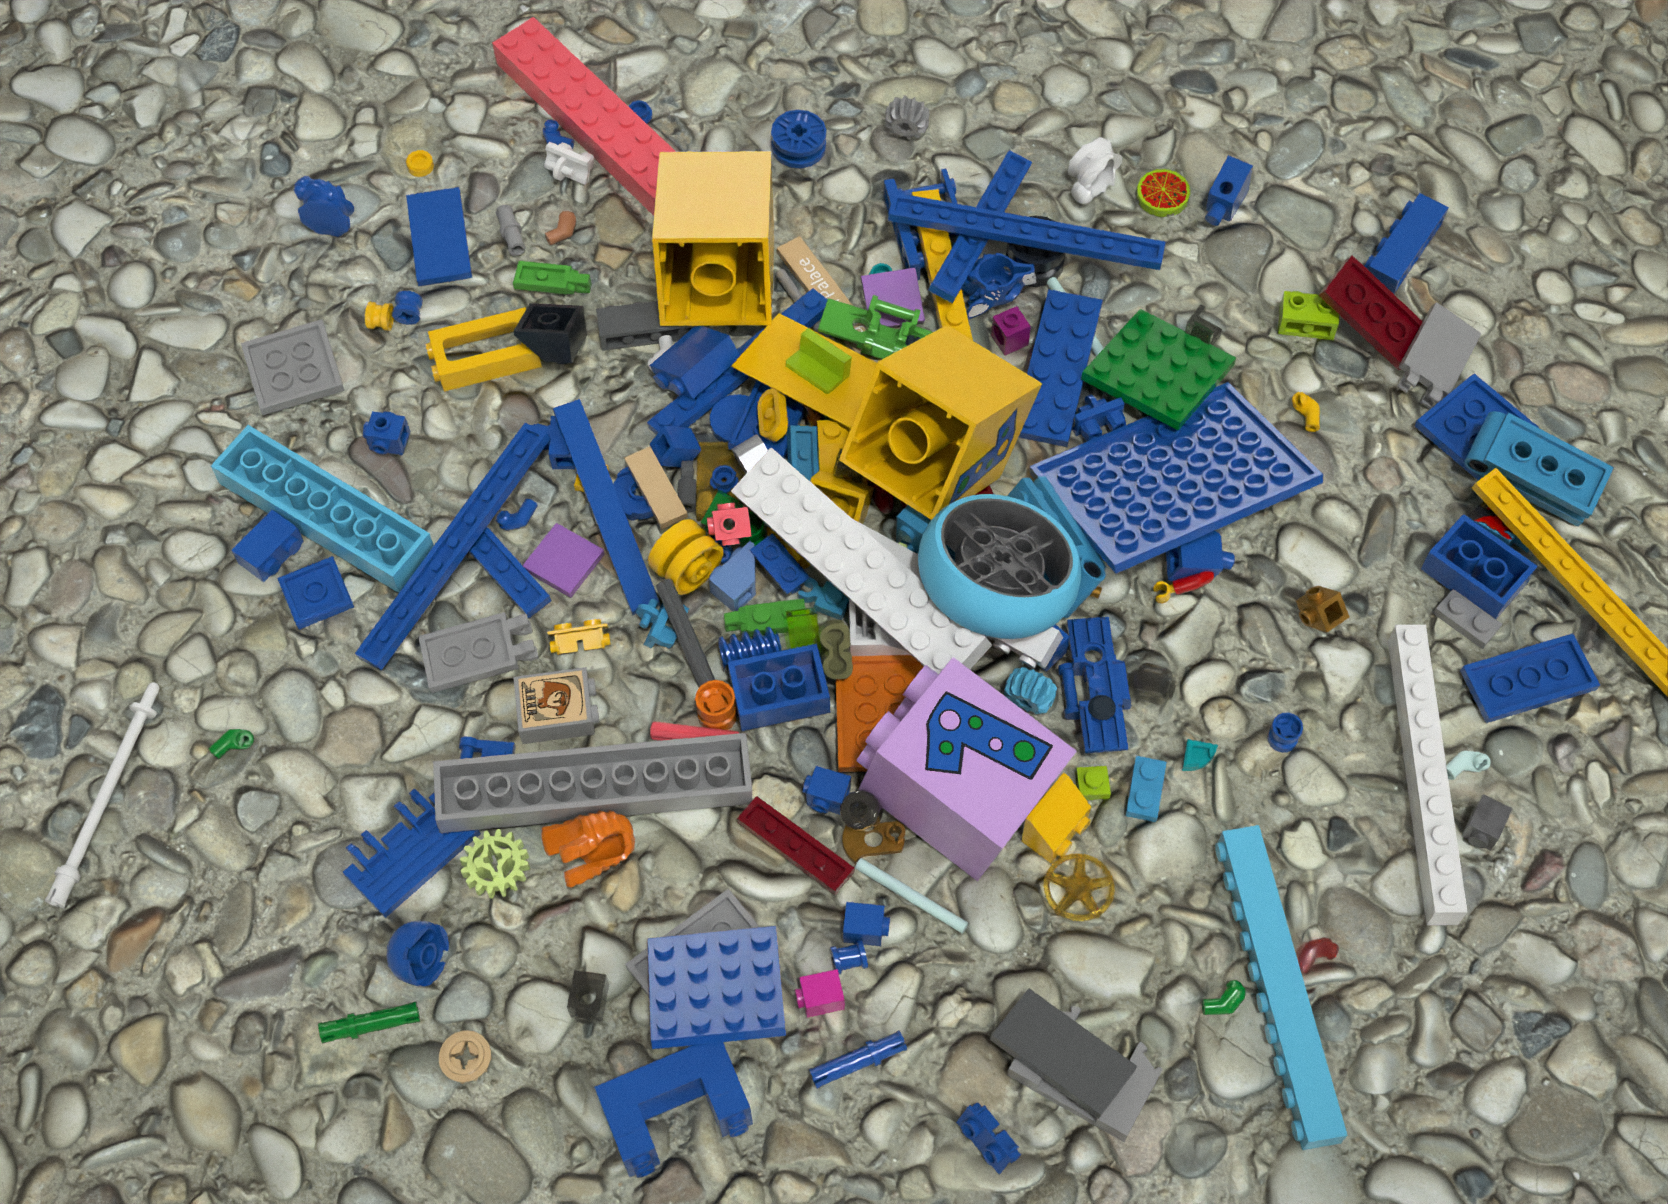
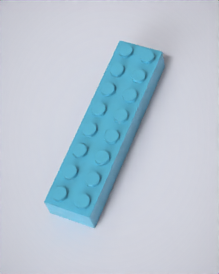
[211,425,434,593]

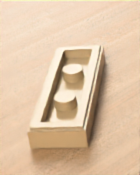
[624,447,688,529]

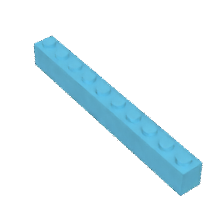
[1215,825,1348,1150]

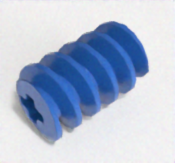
[718,626,782,671]

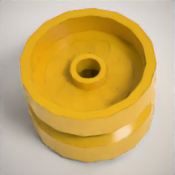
[647,519,724,595]

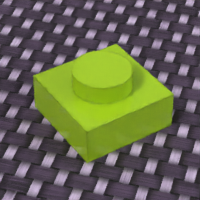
[1075,766,1111,800]

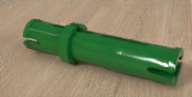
[318,1001,420,1044]

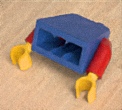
[1153,531,1235,603]

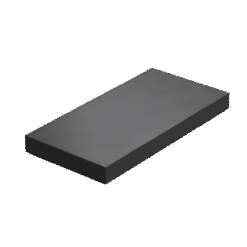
[990,988,1137,1119]

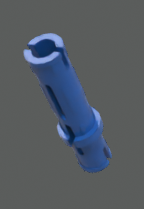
[809,1030,907,1089]

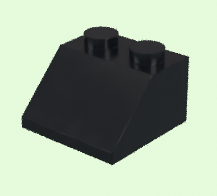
[514,303,587,364]

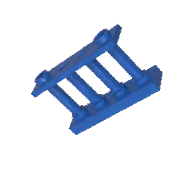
[883,168,960,280]

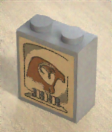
[514,667,599,744]

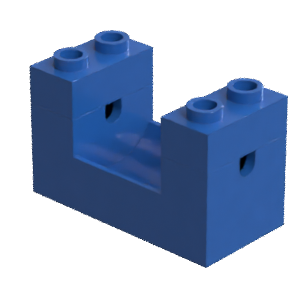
[594,1042,753,1178]

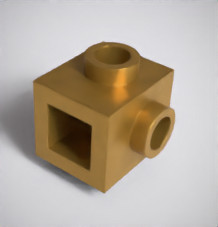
[1296,586,1350,633]

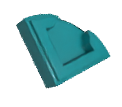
[1182,739,1218,771]

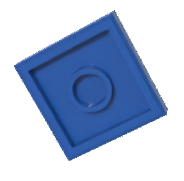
[277,556,354,630]

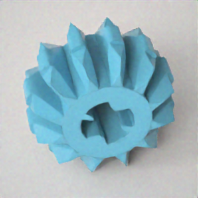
[1004,667,1057,714]

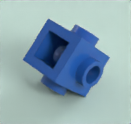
[363,411,411,455]

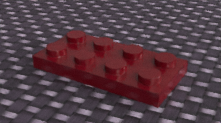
[1319,255,1423,371]

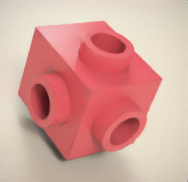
[707,502,751,546]

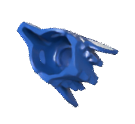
[961,253,1036,319]

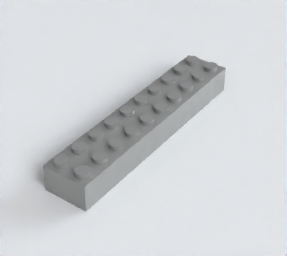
[433,733,752,833]

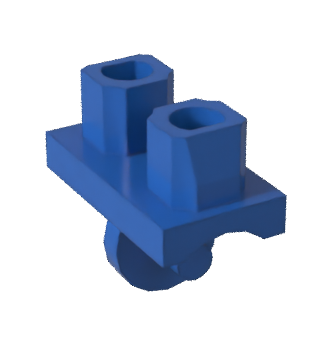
[1072,395,1126,441]

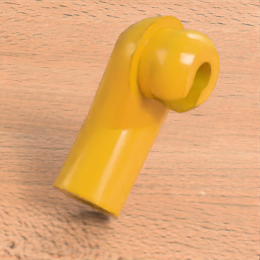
[1292,392,1320,432]

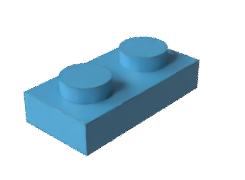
[787,425,819,481]
[1125,756,1167,822]

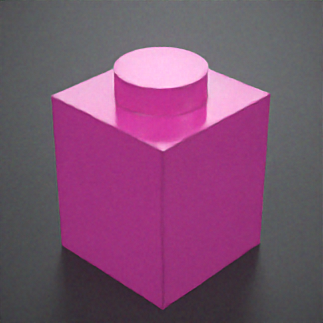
[795,969,845,1018]

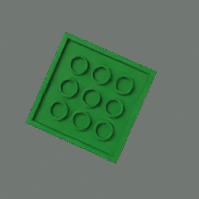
[1081,309,1237,431]

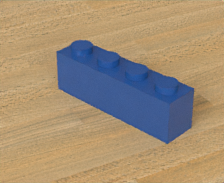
[1364,193,1449,294]

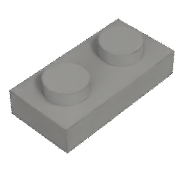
[1433,589,1503,649]

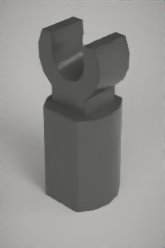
[678,461,697,513]

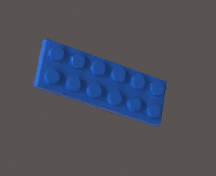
[1018,289,1103,447]

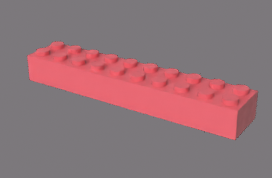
[492,17,676,216]

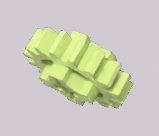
[460,829,530,899]

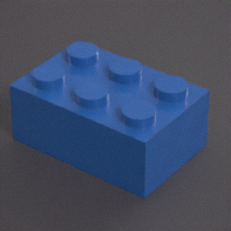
[1421,514,1538,619]
[728,644,830,731]

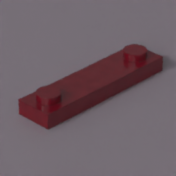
[737,796,855,895]

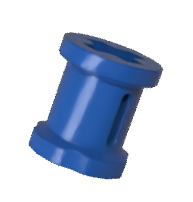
[830,940,868,975]

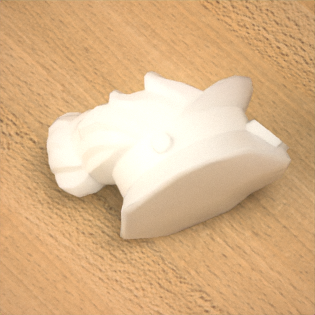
[1068,137,1122,204]

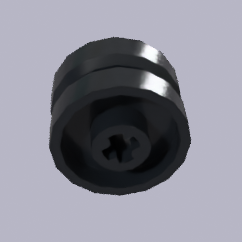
[1006,215,1066,287]

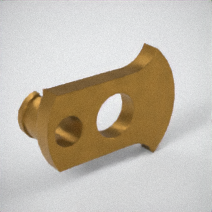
[842,819,905,865]

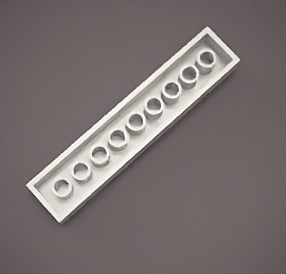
[731,448,992,674]

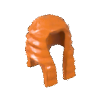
[542,810,635,888]

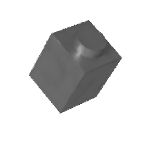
[1462,794,1513,851]

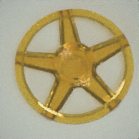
[1044,853,1115,921]

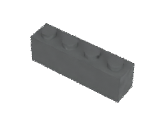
[596,301,711,351]

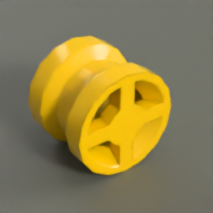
[365,301,394,331]

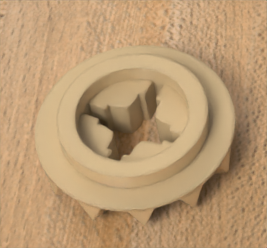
[439,1030,492,1084]

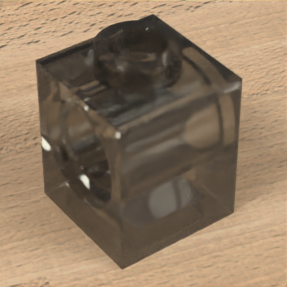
[567,970,609,1024]

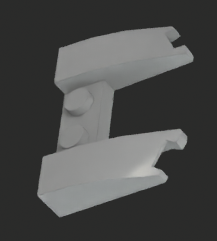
[1007,1006,1162,1142]

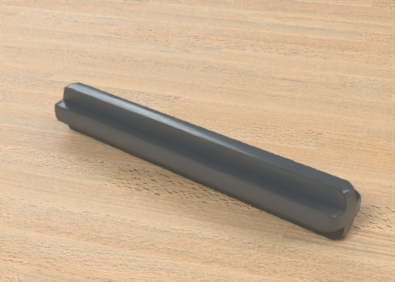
[656,579,715,687]

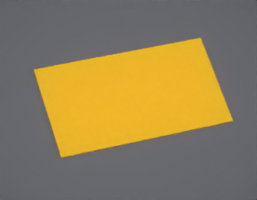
[731,313,877,429]

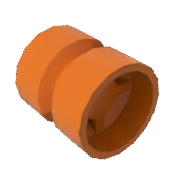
[695,680,737,730]

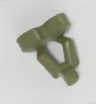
[818,620,853,679]

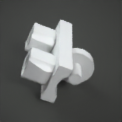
[544,142,594,185]

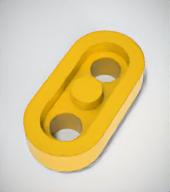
[757,388,788,442]

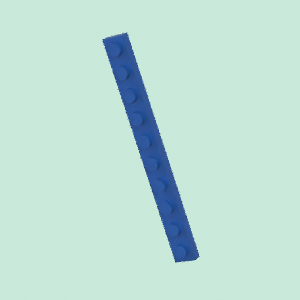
[888,192,1166,270]
[355,423,551,671]

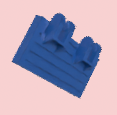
[343,789,481,918]

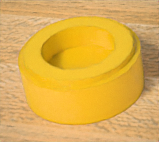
[406,150,434,177]

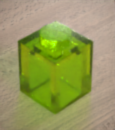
[785,607,821,649]

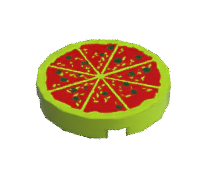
[1136,169,1190,217]

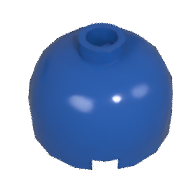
[386,920,449,987]

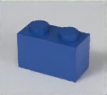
[231,509,304,582]

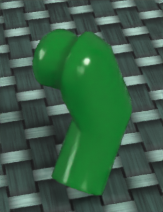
[208,729,254,760]
[1202,980,1246,1015]

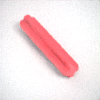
[650,721,739,740]

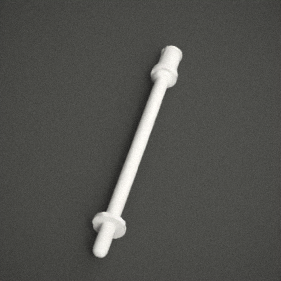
[45,682,159,908]

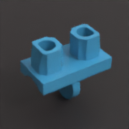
[636,599,689,649]

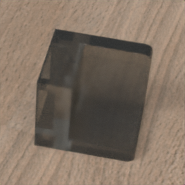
[1185,304,1222,345]

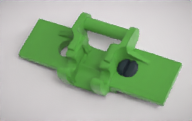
[818,295,933,359]

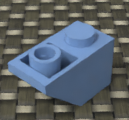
[709,541,756,612]

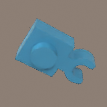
[798,578,849,620]

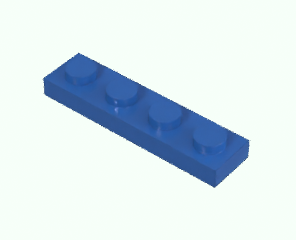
[468,527,552,619]

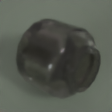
[1129,662,1176,705]
[840,790,883,832]

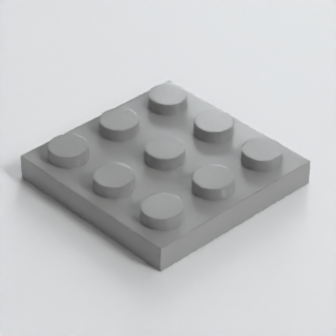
[241,319,345,415]

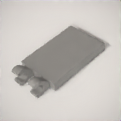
[1397,302,1482,409]
[418,612,539,693]

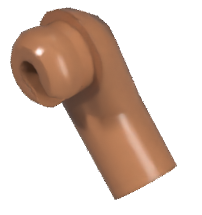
[544,211,576,245]

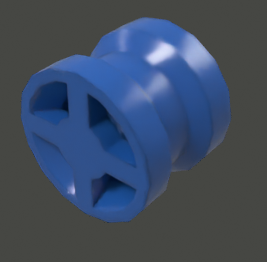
[392,291,423,325]

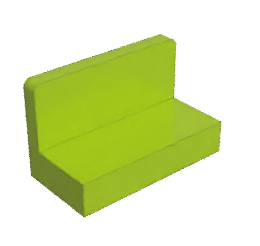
[786,328,852,394]

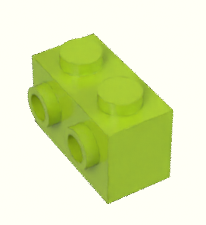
[1278,291,1339,340]

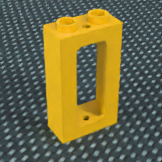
[425,307,542,392]

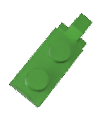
[513,261,592,294]
[724,598,808,637]

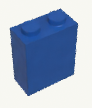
[649,326,740,399]

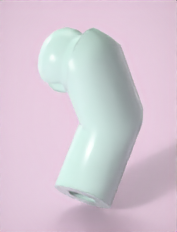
[1446,751,1491,780]

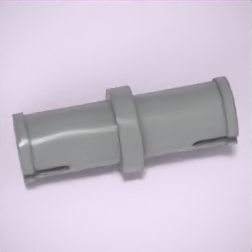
[495,205,526,256]

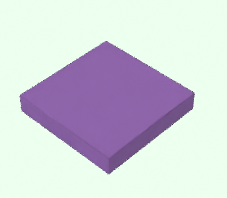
[861,268,925,328]
[522,523,605,598]

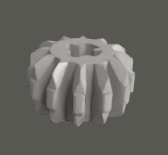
[885,95,930,140]

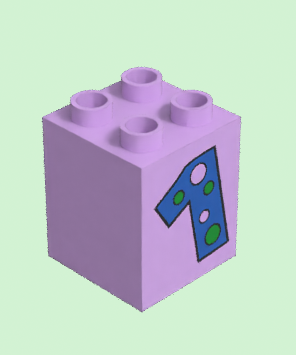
[856,657,1077,881]

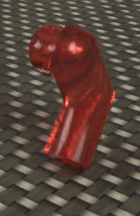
[1297,937,1339,974]

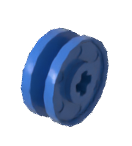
[771,109,827,169]

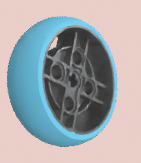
[918,494,1081,639]

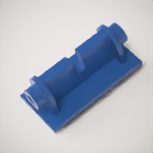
[750,533,810,595]
[956,1102,1021,1175]

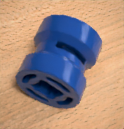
[1267,713,1303,753]

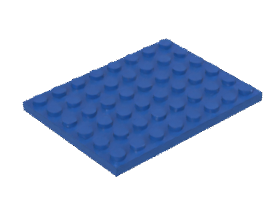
[1029,382,1323,574]

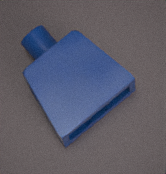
[1205,155,1253,226]

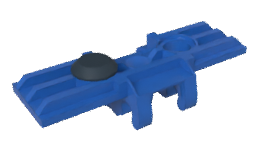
[1058,617,1132,753]

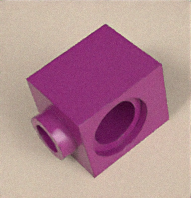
[991,306,1031,356]

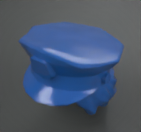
[294,176,355,237]

